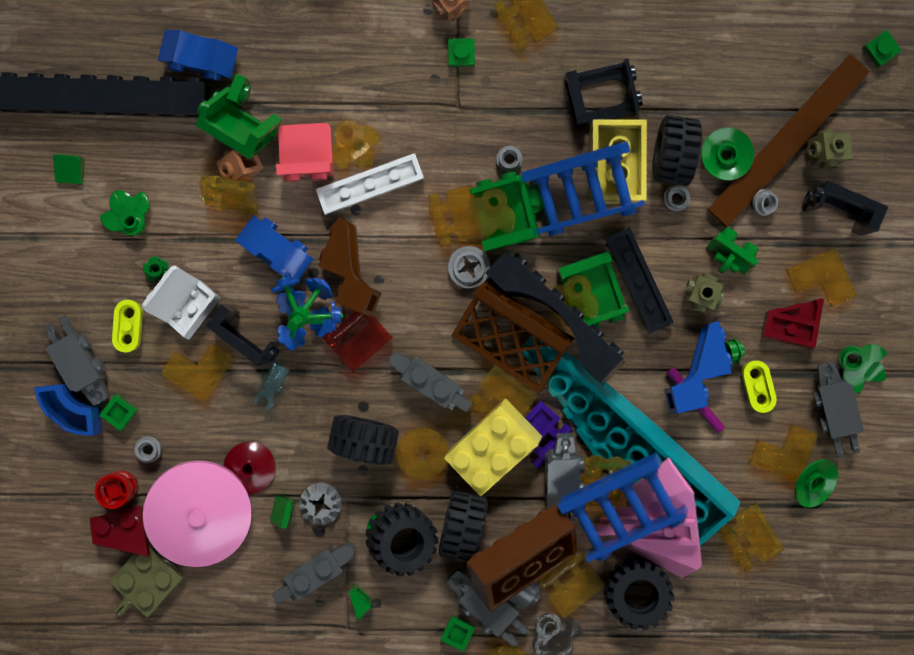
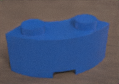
[157,30,238,82]
[235,215,314,280]
[34,384,103,435]

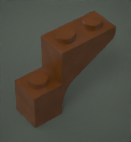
[318,217,382,317]

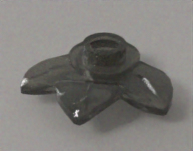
[532,613,582,655]

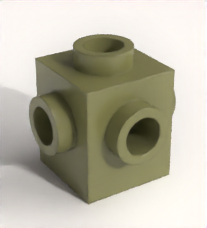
[807,129,853,169]
[684,273,725,313]

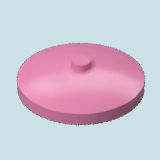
[143,460,251,567]

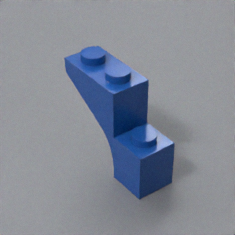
[664,321,732,414]

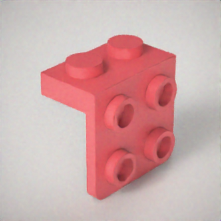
[276,123,334,182]

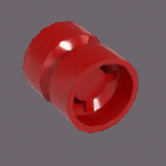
[94,470,139,509]

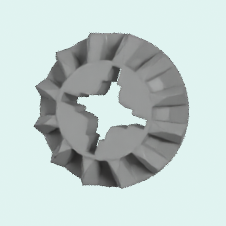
[448,246,490,288]
[299,483,342,525]

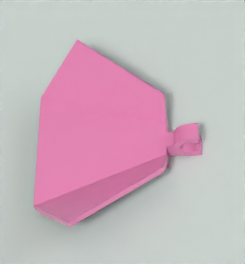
[596,457,702,578]

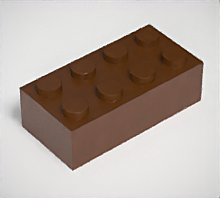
[467,504,577,612]

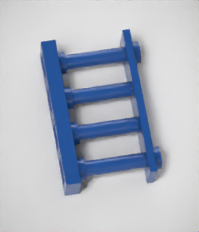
[521,141,645,236]
[557,452,688,562]

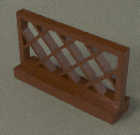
[451,281,575,393]

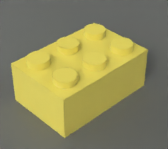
[589,120,647,204]
[444,398,542,496]

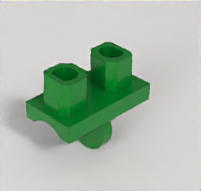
[706,227,759,275]

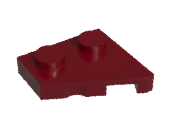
[761,298,824,349]
[89,505,151,557]

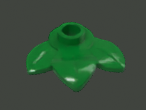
[100,190,150,236]
[838,344,887,394]

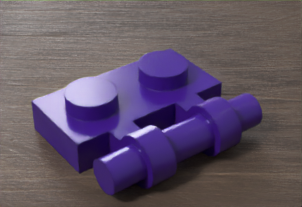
[524,400,573,469]

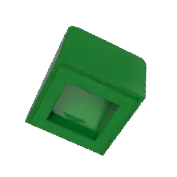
[53,154,85,185]
[270,496,295,529]
[349,584,373,621]

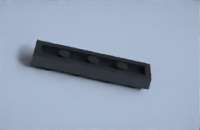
[605,227,674,334]

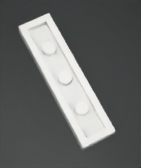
[316,153,424,215]

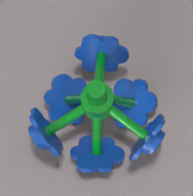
[271,276,344,350]

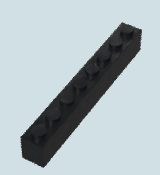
[0,72,210,118]

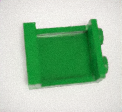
[195,86,282,160]
[469,172,541,251]
[557,251,630,328]

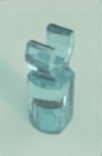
[253,362,289,410]

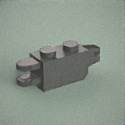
[45,315,110,406]
[389,353,473,412]
[813,362,864,457]
[545,433,584,521]
[272,541,357,604]
[447,569,529,647]

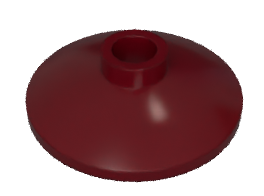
[223,442,276,494]

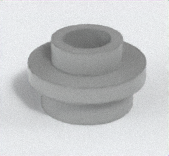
[496,146,523,173]
[663,185,690,211]
[753,189,778,216]
[134,436,162,463]

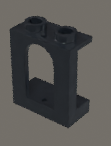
[564,58,643,129]
[803,181,889,236]
[205,304,280,365]

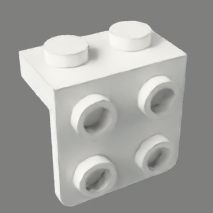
[141,266,221,339]

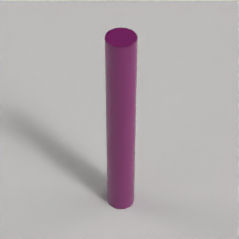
[666,367,725,433]

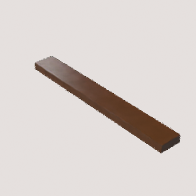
[707,54,870,227]

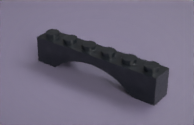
[486,250,625,386]

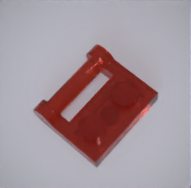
[323,311,393,372]

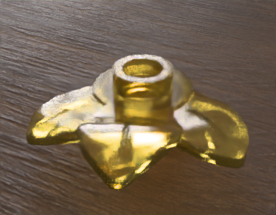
[332,120,381,170]
[464,188,516,239]
[551,275,599,327]

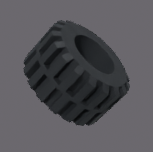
[652,115,702,186]
[327,415,399,465]
[438,490,488,563]
[365,502,438,577]
[604,557,675,630]

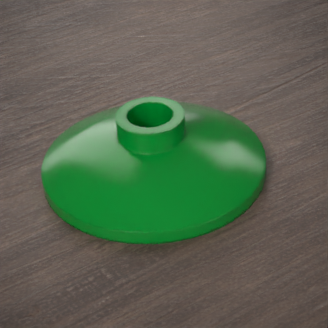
[701,127,754,181]
[794,459,838,508]

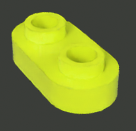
[112,300,143,352]
[741,361,777,413]

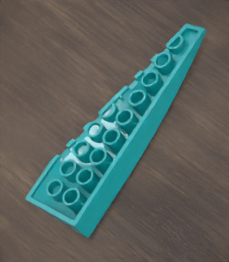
[522,336,741,546]

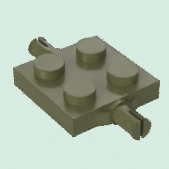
[110,543,185,618]

